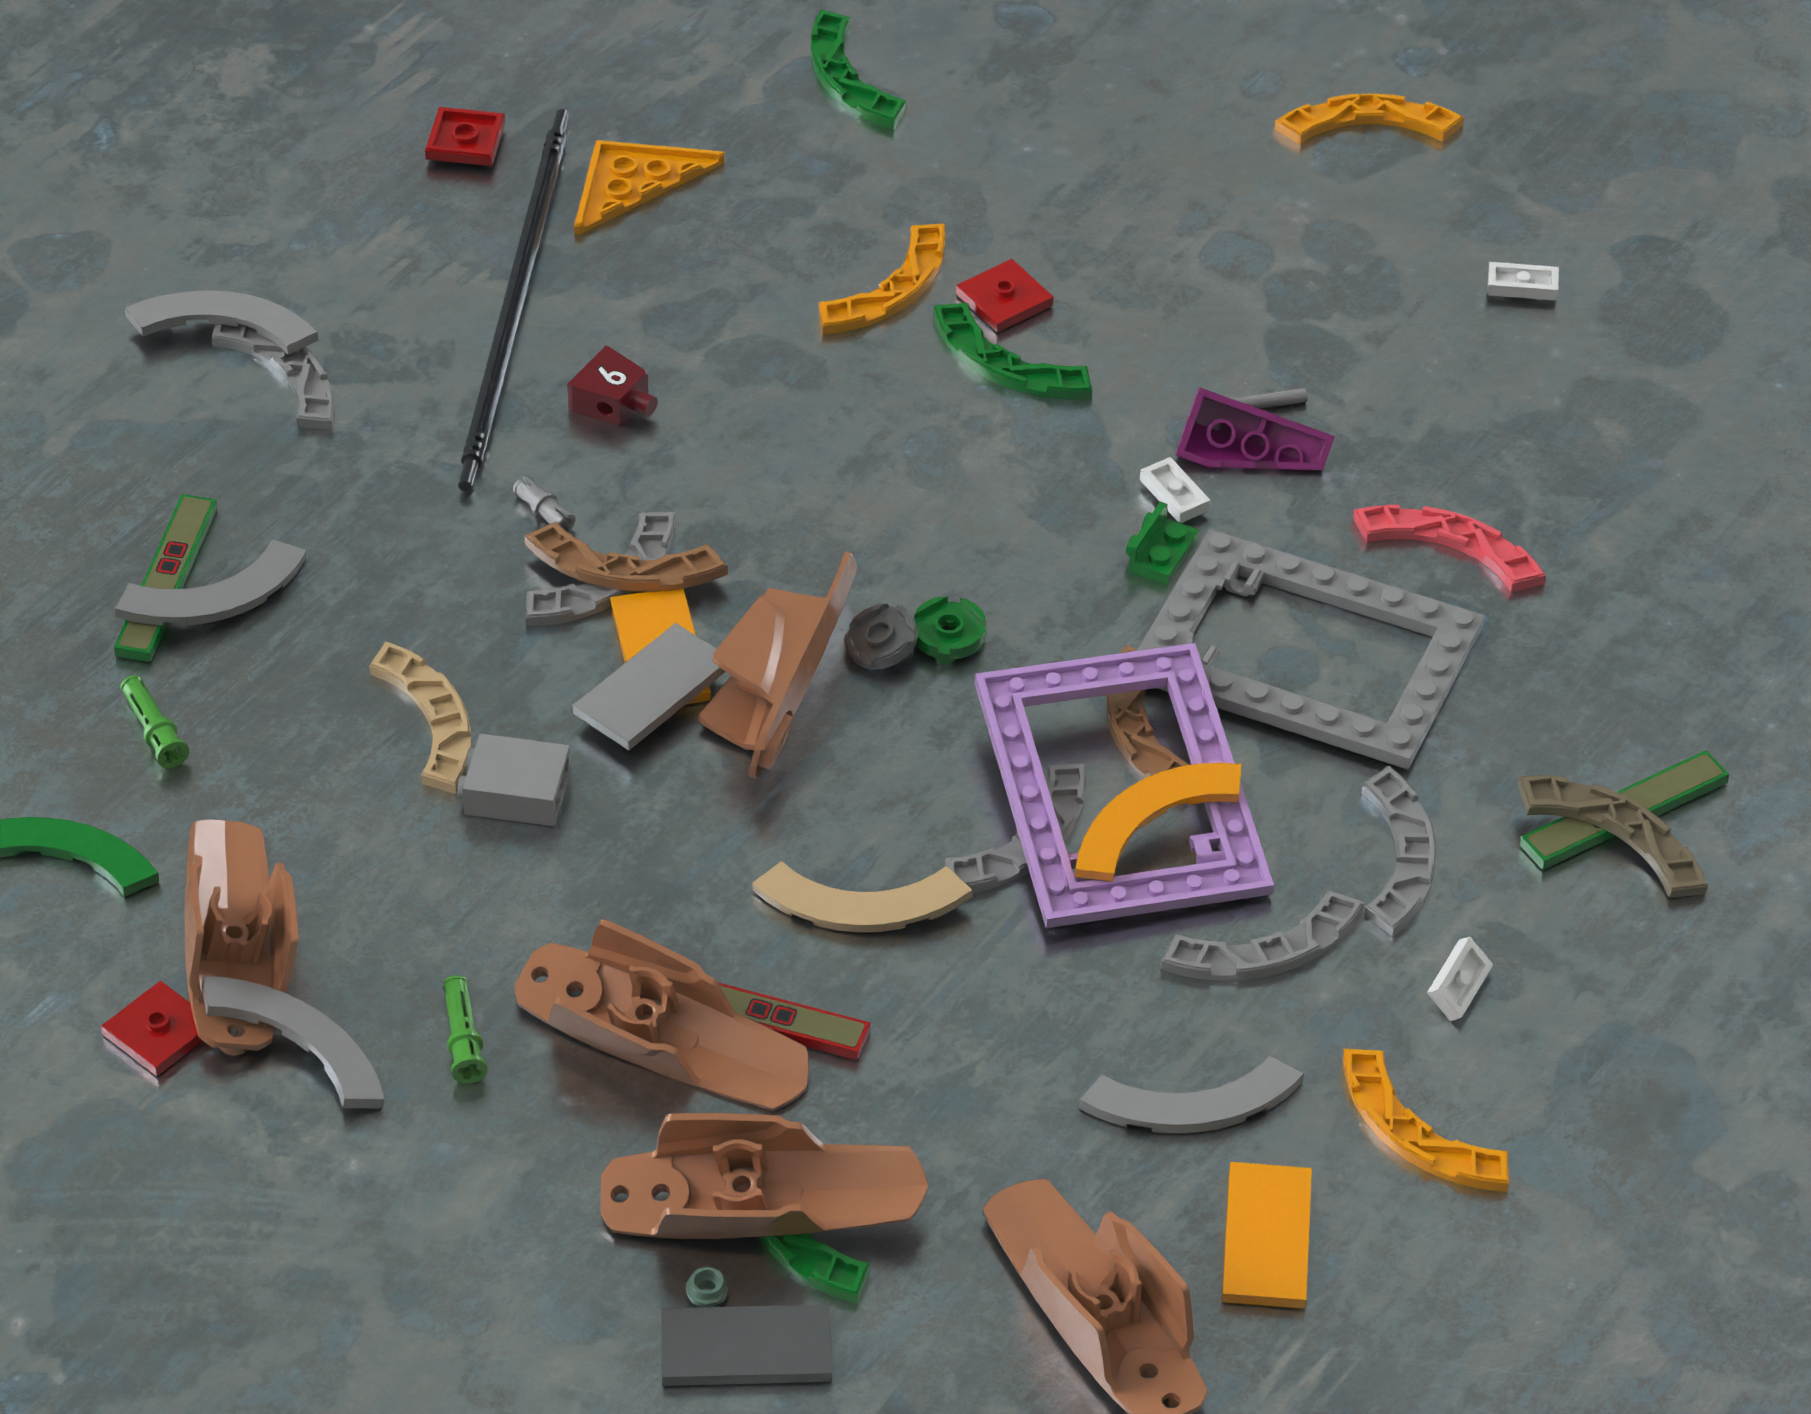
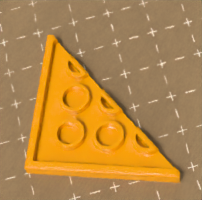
[574,140,725,235]

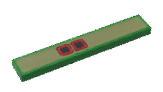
[114,494,218,662]
[1520,750,1729,870]

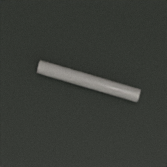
[1231,388,1307,409]

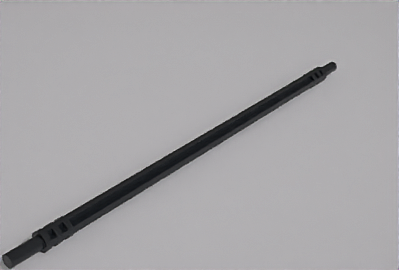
[458,109,569,492]

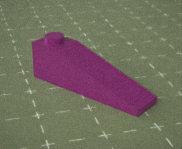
[1175,387,1335,470]

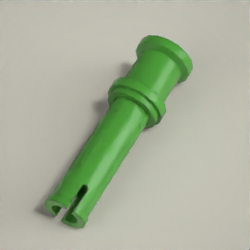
[120,675,189,769]
[442,975,488,1084]

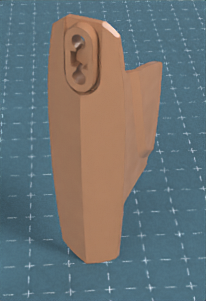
[698,551,857,779]
[184,819,298,1056]
[514,919,809,1111]
[600,1113,928,1239]
[983,1179,1208,1414]

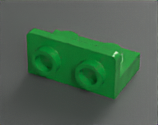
[1125,501,1200,586]

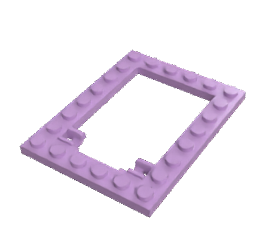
[974,643,1274,928]

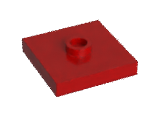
[425,107,506,166]
[956,259,1054,333]
[101,980,203,1076]

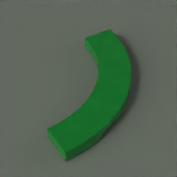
[811,9,907,130]
[933,303,1092,400]
[0,817,160,897]
[759,1233,870,1304]

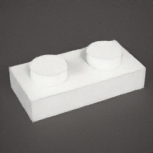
[1487,262,1559,300]
[1140,457,1211,523]
[1427,937,1493,1021]

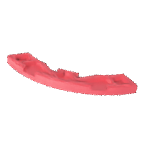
[1353,505,1546,592]

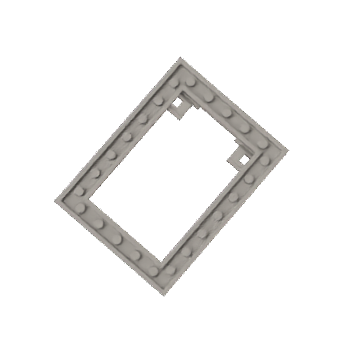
[1137,529,1485,769]

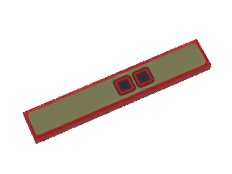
[718,982,871,1061]

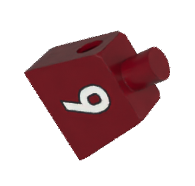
[567,346,658,425]

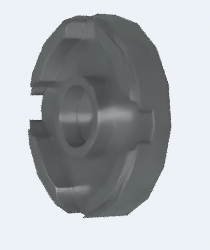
[844,603,919,670]

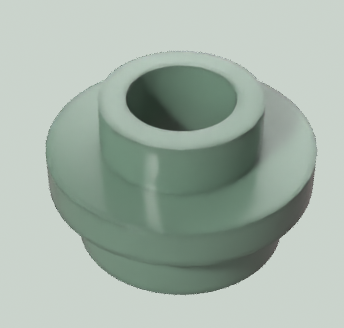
[686,1267,728,1307]

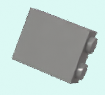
[457,733,571,827]

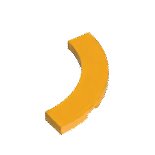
[1274,93,1464,145]
[819,223,946,335]
[1074,763,1242,882]
[1342,1049,1509,1192]

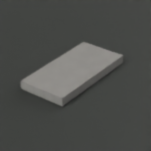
[573,623,726,750]

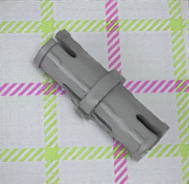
[513,475,576,531]

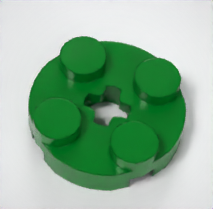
[914,596,986,665]

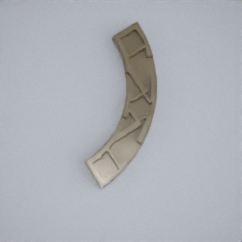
[1517,775,1708,898]

